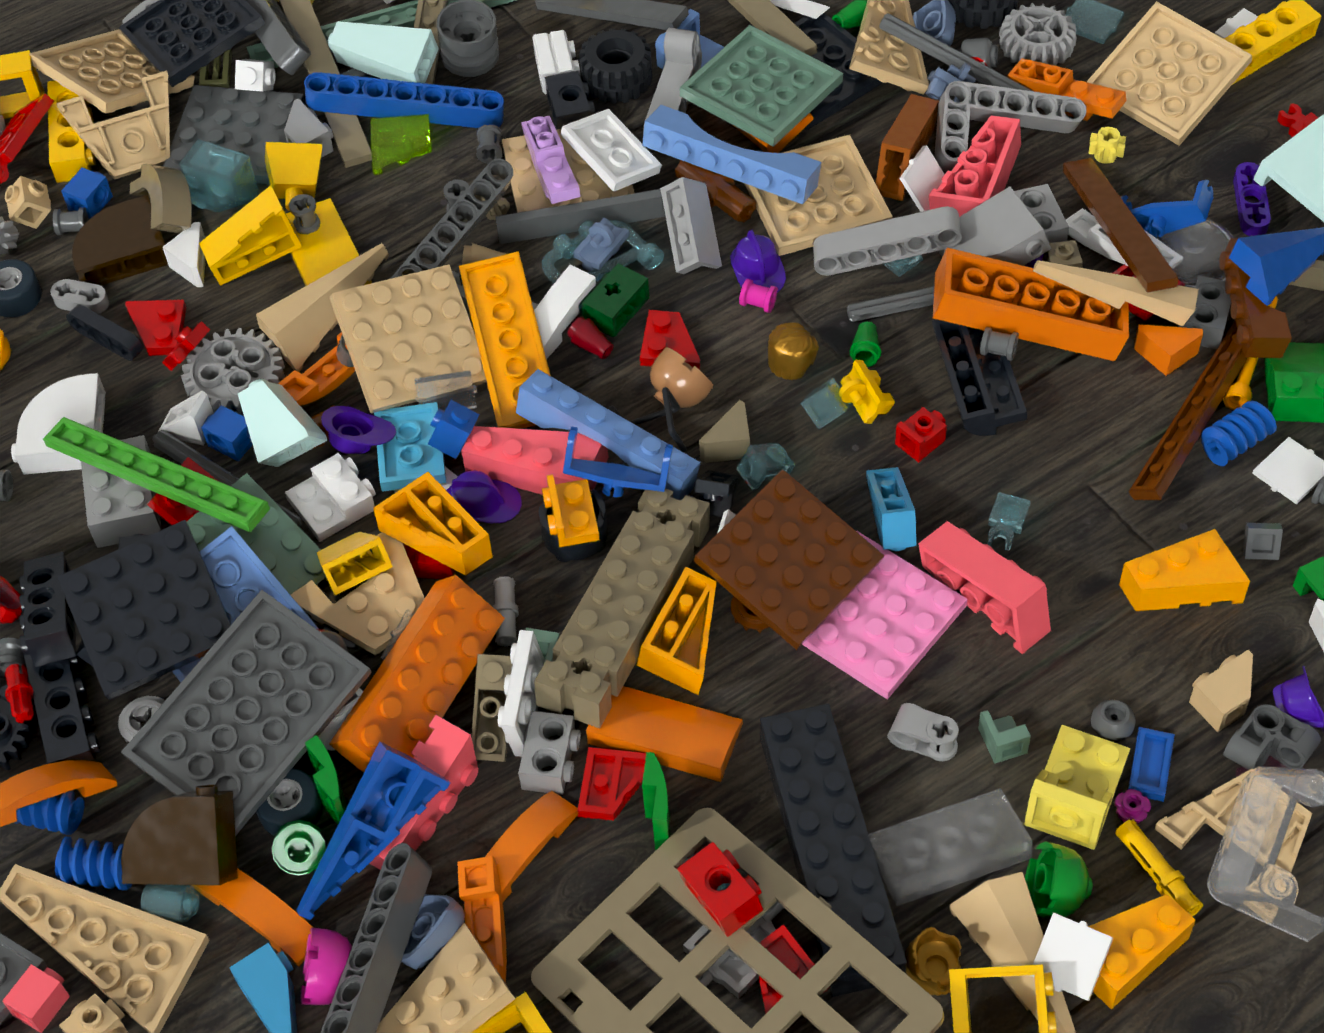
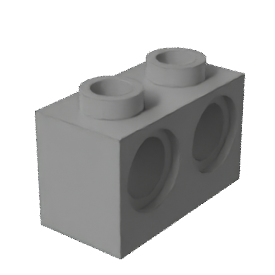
[1014,184,1069,243]
[518,711,581,795]

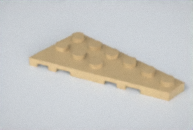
[849,0,929,95]
[0,864,210,1033]
[376,923,515,1033]

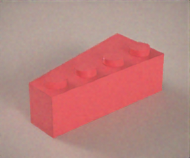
[929,115,1021,217]
[461,426,609,495]
[918,521,1051,654]
[370,715,478,870]

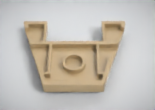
[57,71,170,180]
[291,532,425,655]
[1155,769,1312,919]

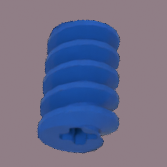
[1201,401,1277,466]
[13,790,85,835]
[55,836,132,891]

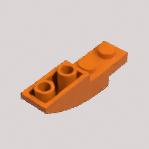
[1007,58,1127,121]

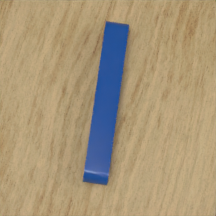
[304,72,504,128]

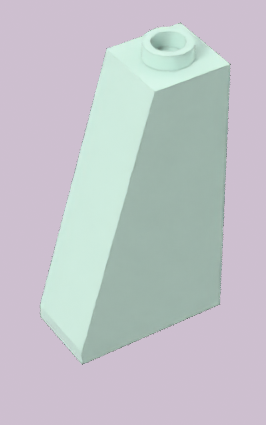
[328,21,439,83]

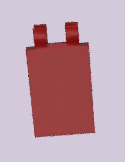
[0,93,54,184]

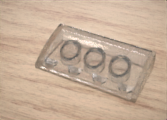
[868,788,1032,906]

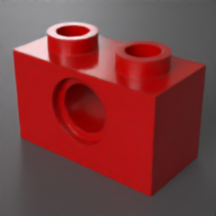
[677,842,763,937]

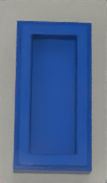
[1128,727,1175,802]

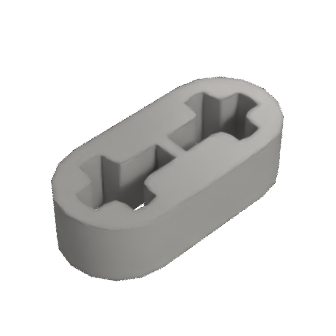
[50,279,109,314]

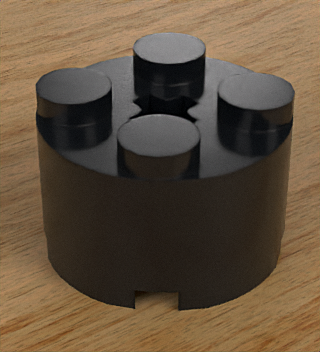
[539,488,608,562]

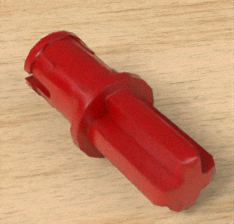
[5,664,34,723]

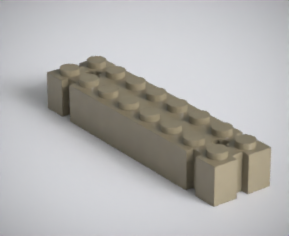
[534,488,710,729]

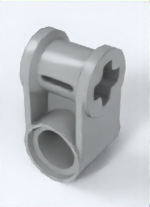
[887,703,959,761]

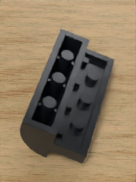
[932,320,1027,436]

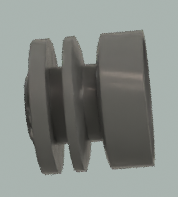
[437,0,499,77]

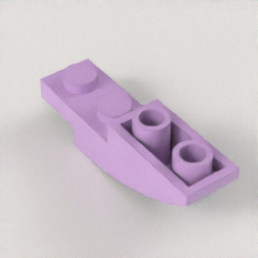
[521,115,581,204]

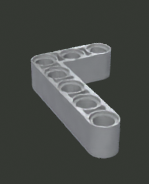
[934,81,1087,172]

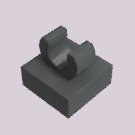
[1243,523,1283,560]

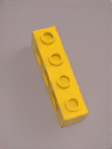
[1223,0,1322,85]
[47,80,96,183]

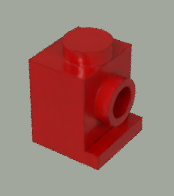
[895,407,947,463]

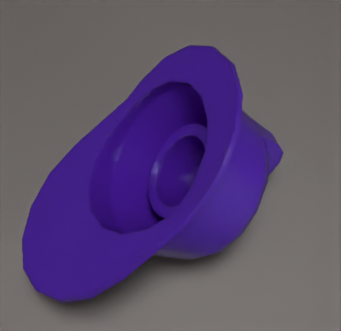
[730,230,786,293]
[321,406,396,454]
[446,470,522,523]
[1273,665,1324,733]

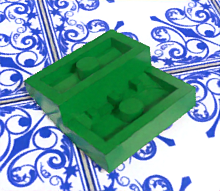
[305,735,347,825]
[642,752,670,851]

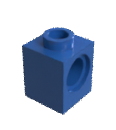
[61,167,113,219]
[201,405,253,461]

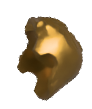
[768,322,819,380]
[905,927,962,996]

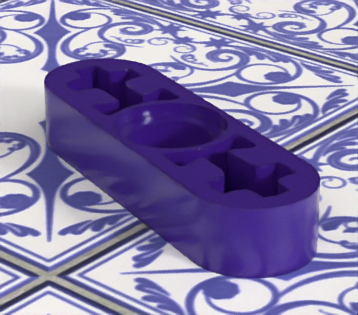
[1233,162,1271,236]

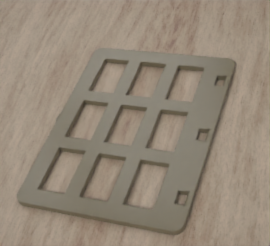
[531,808,944,1033]

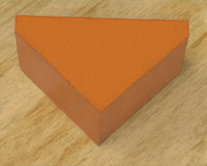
[1134,324,1203,376]

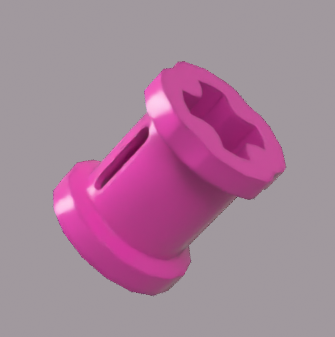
[739,279,778,313]

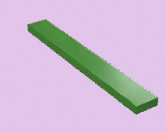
[43,417,270,533]

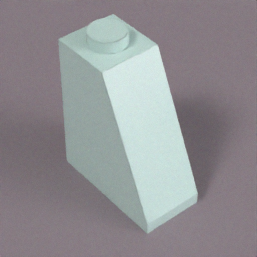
[237,379,327,467]

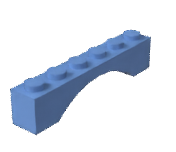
[642,105,822,204]
[516,369,700,500]

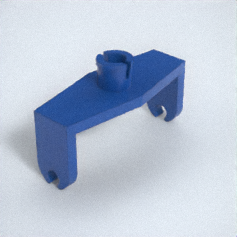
[1120,180,1213,239]
[563,426,673,497]

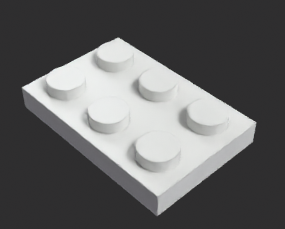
[560,109,662,192]
[498,630,545,757]

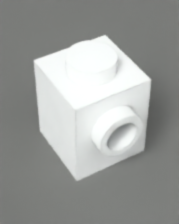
[235,59,276,92]

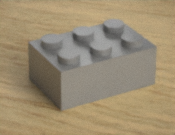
[81,435,162,548]

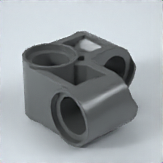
[1223,704,1321,773]

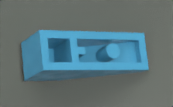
[866,467,917,551]
[229,943,297,1033]

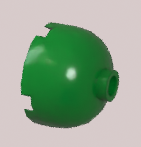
[1025,841,1093,918]

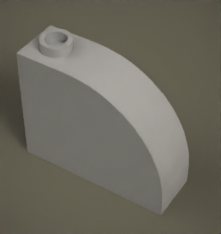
[939,187,1051,266]

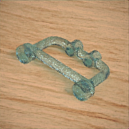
[542,220,664,309]

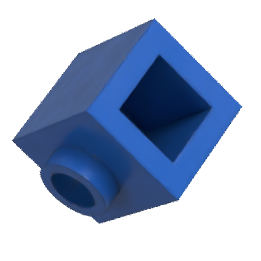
[428,400,480,459]

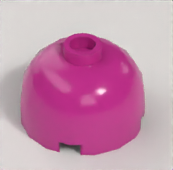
[301,928,352,1006]

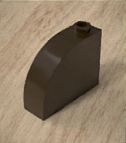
[72,195,168,286]
[121,784,238,885]

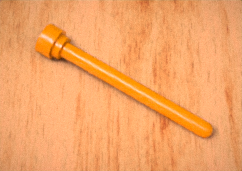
[1223,296,1278,410]

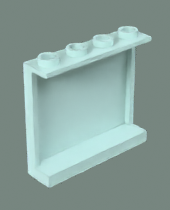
[1253,114,1324,222]

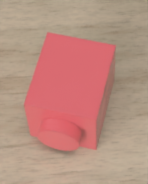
[2,964,70,1033]

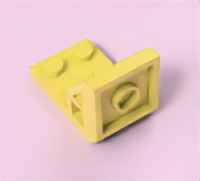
[1024,725,1130,850]

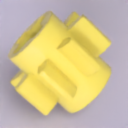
[1088,127,1126,164]

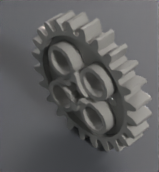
[181,328,285,415]

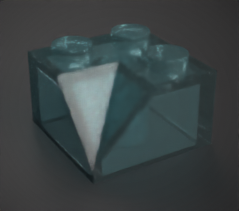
[179,139,259,212]

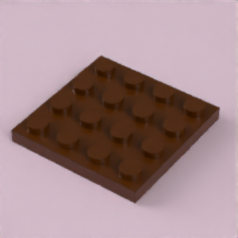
[694,469,885,650]

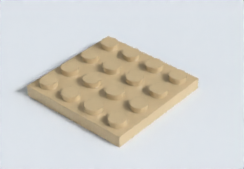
[1087,1,1252,146]
[30,29,194,113]
[501,129,634,213]
[744,135,893,256]
[330,265,487,414]

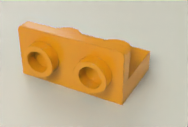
[542,474,600,547]

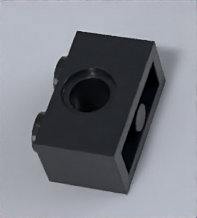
[545,70,596,130]

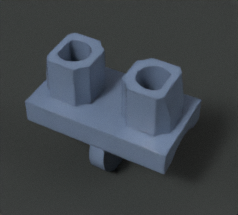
[926,63,980,103]
[574,218,629,275]

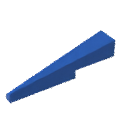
[1229,227,1324,306]
[296,741,450,920]

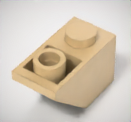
[1189,650,1253,732]

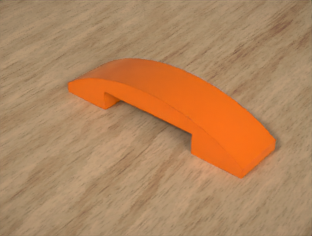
[278,332,355,405]
[0,760,117,827]
[461,790,578,902]
[457,856,507,983]
[191,868,314,967]

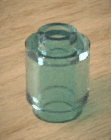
[141,884,200,922]

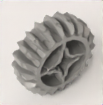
[999,3,1077,66]

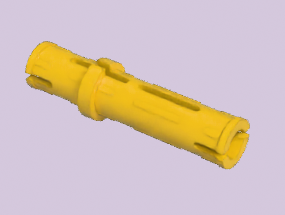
[1115,819,1203,917]

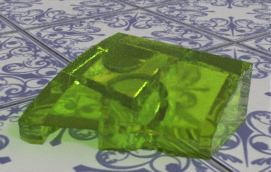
[371,114,432,175]

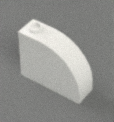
[11,373,106,475]

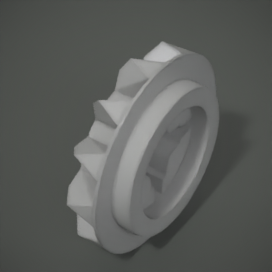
[118,696,165,742]

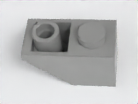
[284,98,334,158]

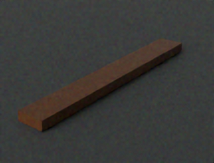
[1063,158,1178,293]
[1129,320,1248,500]

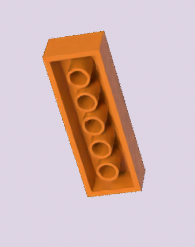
[933,248,1129,361]
[329,575,505,773]

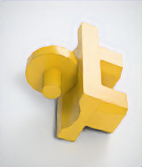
[839,360,895,424]

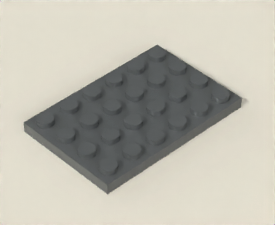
[121,590,372,836]

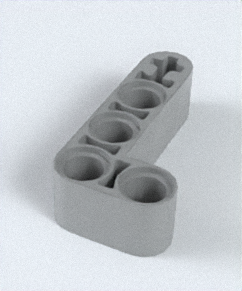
[643,27,702,135]

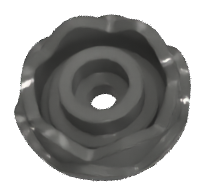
[1091,699,1136,741]

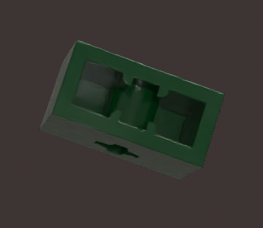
[582,263,649,338]

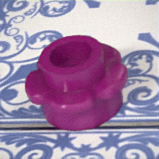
[1114,789,1151,823]

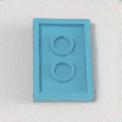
[374,402,447,491]

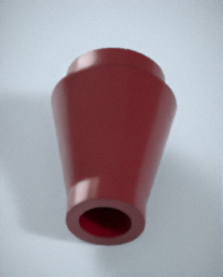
[567,316,614,360]

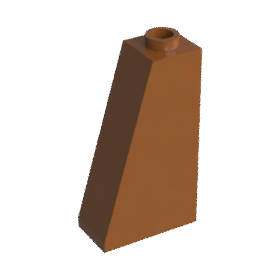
[876,94,939,201]

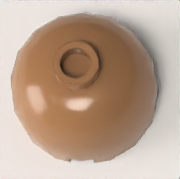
[650,347,713,408]

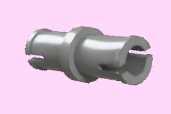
[493,576,519,646]

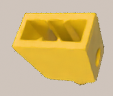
[265,142,322,211]
[317,532,393,595]

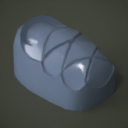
[913,0,956,46]
[401,894,465,970]

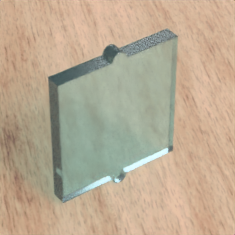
[1066,0,1124,44]

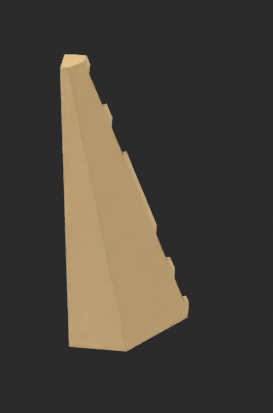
[256,243,389,372]
[1033,260,1199,326]
[950,872,1076,1033]

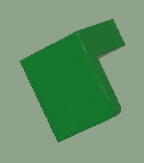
[1293,556,1324,601]

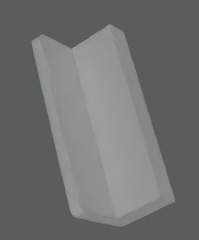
[660,177,722,274]

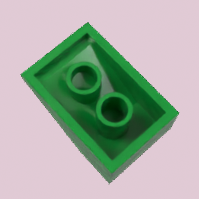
[1264,342,1324,423]

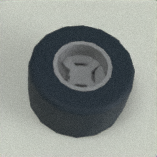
[0,259,42,318]
[256,768,322,836]

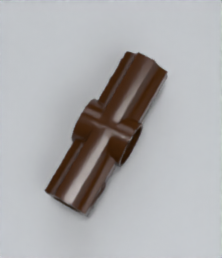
[675,160,756,223]

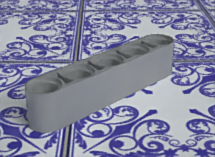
[813,206,962,276]

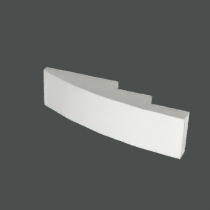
[1066,208,1183,269]
[534,265,596,360]

